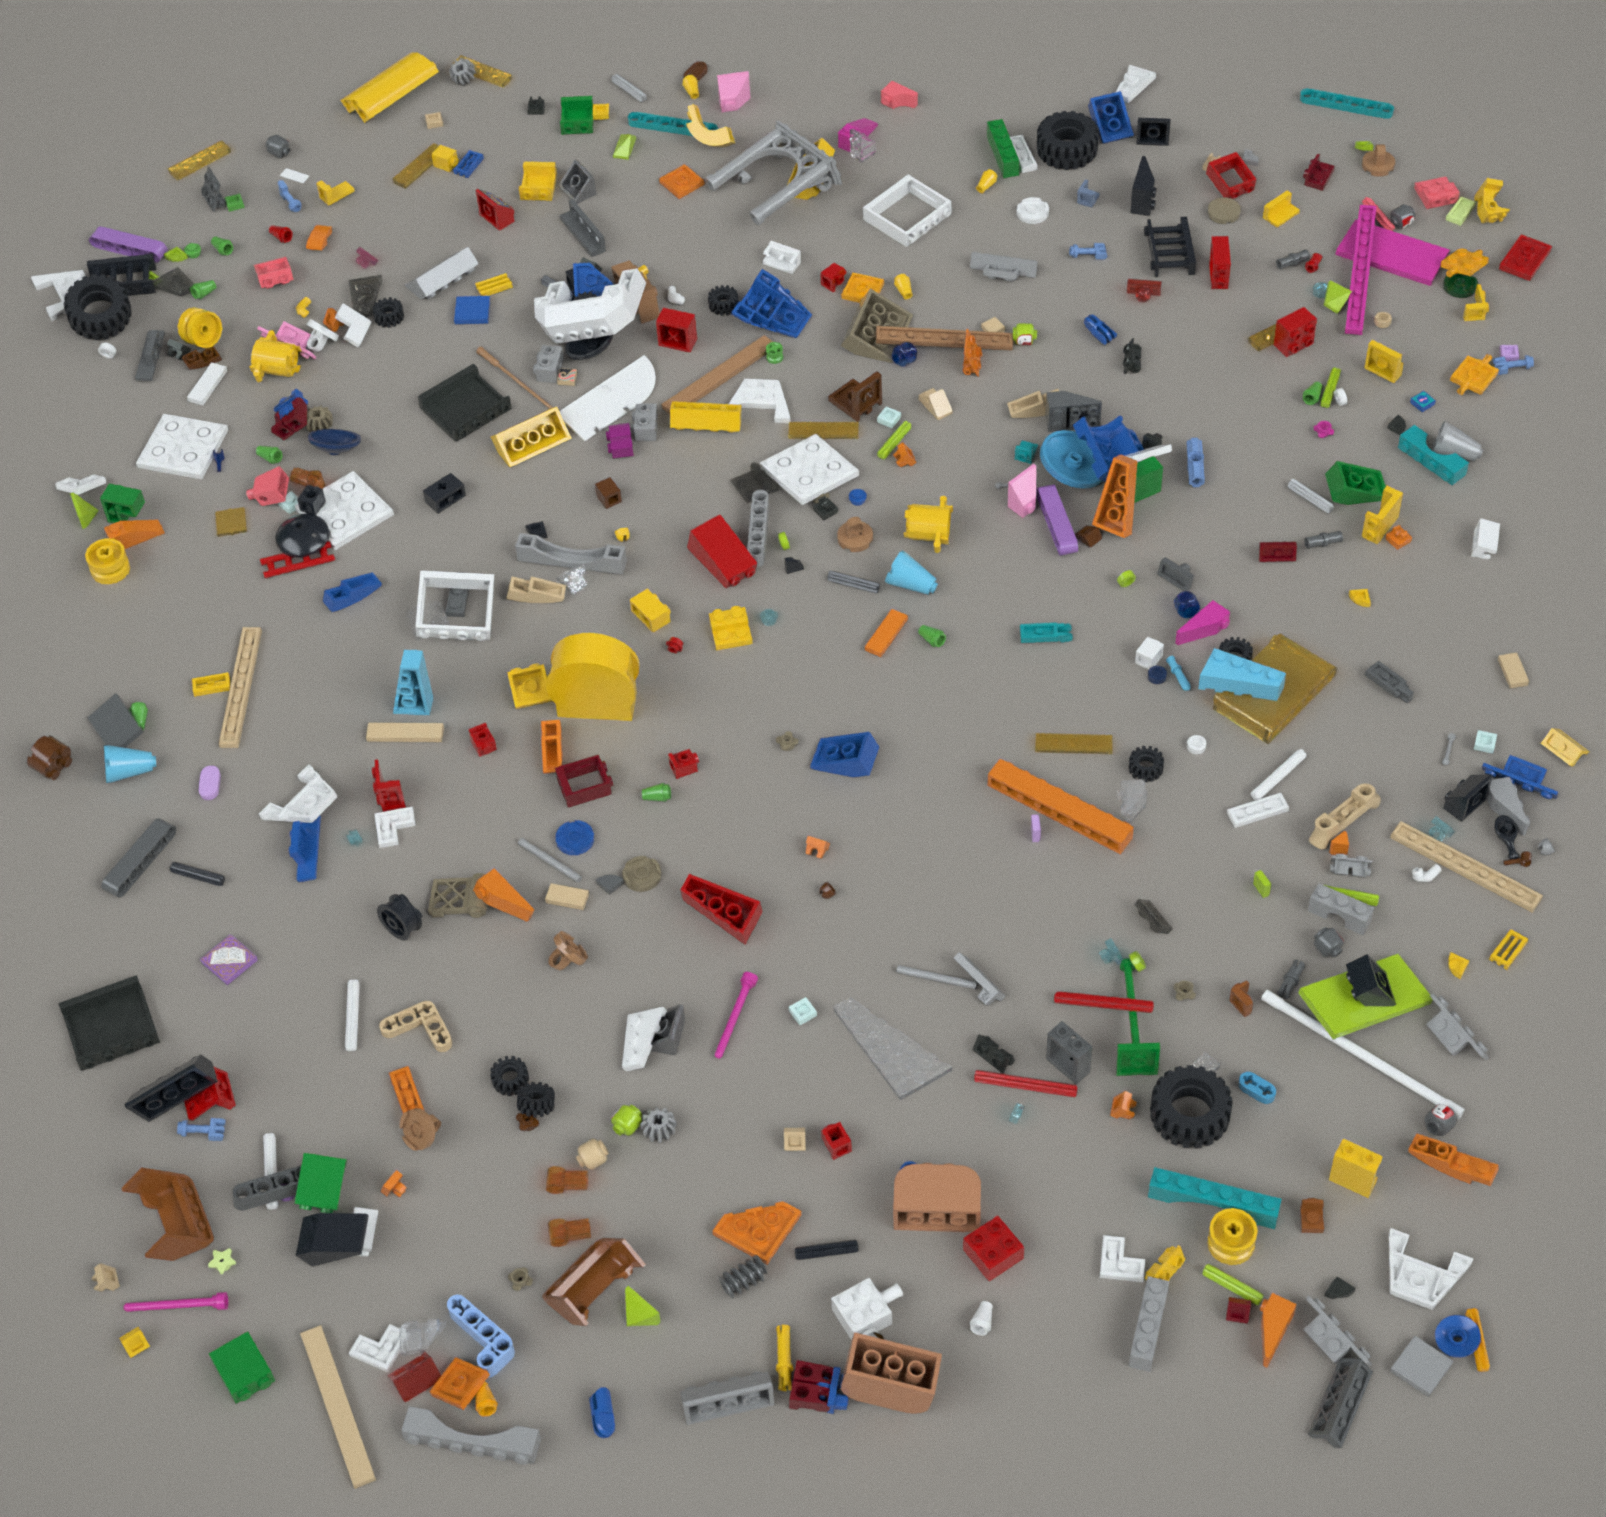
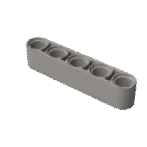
[747,490,769,568]

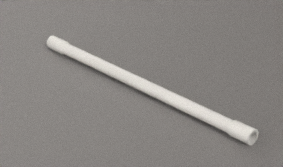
[1261,990,1465,1120]

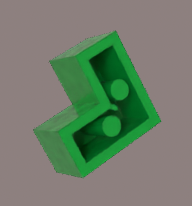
[100,483,145,524]

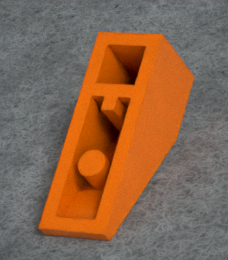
[104,519,165,549]
[473,868,535,922]
[1260,1293,1297,1368]

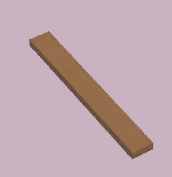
[876,326,1013,350]
[662,335,773,414]

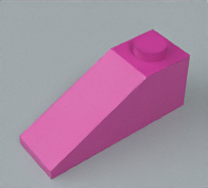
[838,118,878,153]
[1175,600,1230,645]

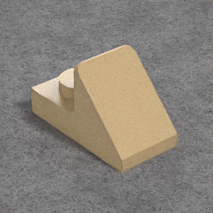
[919,388,953,420]

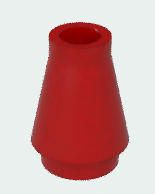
[269,225,293,243]

